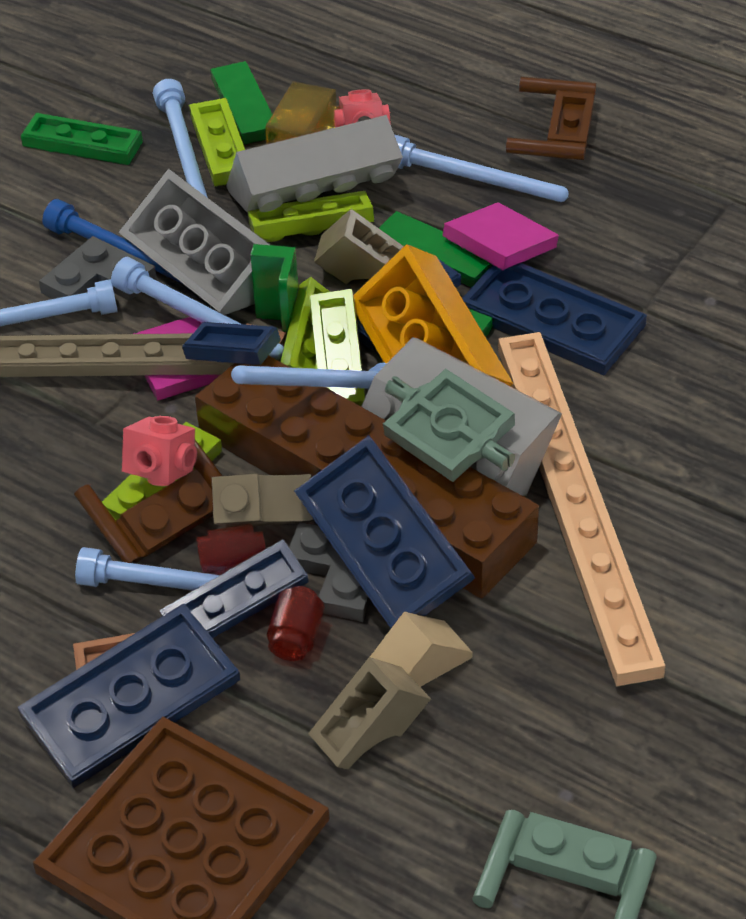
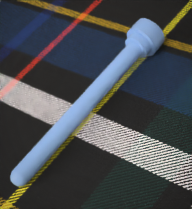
[153,79,208,198]
[395,135,569,202]
[111,257,284,360]
[0,279,118,326]
[231,363,387,389]
[75,547,303,604]

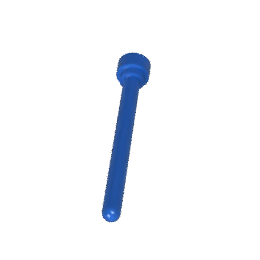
[42,199,183,284]

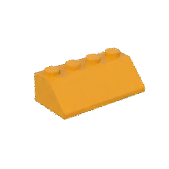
[354,244,513,386]

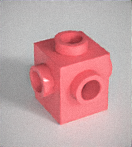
[334,89,391,127]
[122,416,197,486]

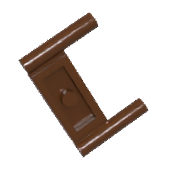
[506,76,597,160]
[74,440,222,564]

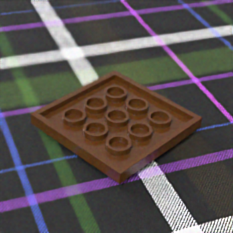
[33,716,330,919]

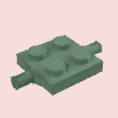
[383,368,515,482]

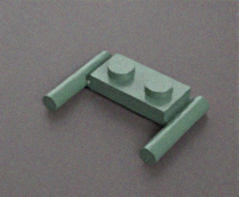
[472,810,657,919]

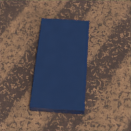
[462,263,647,375]
[294,435,475,628]
[17,603,240,788]

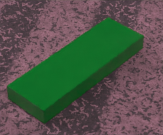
[210,61,279,145]
[21,113,143,165]
[379,211,493,287]

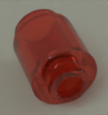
[196,523,266,575]
[267,586,325,661]

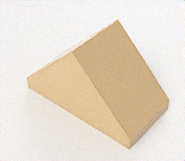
[370,612,472,687]

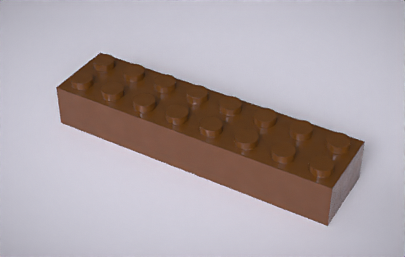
[195,355,539,599]

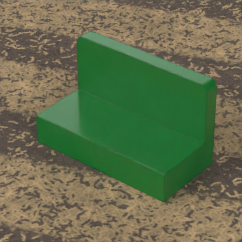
[250,244,299,337]

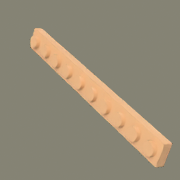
[498,332,665,687]

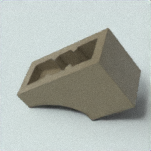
[314,209,404,284]
[212,474,315,528]
[308,657,431,769]

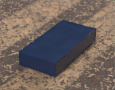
[182,322,281,365]

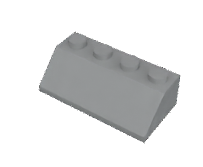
[226,115,403,212]
[119,169,270,315]
[362,337,562,496]

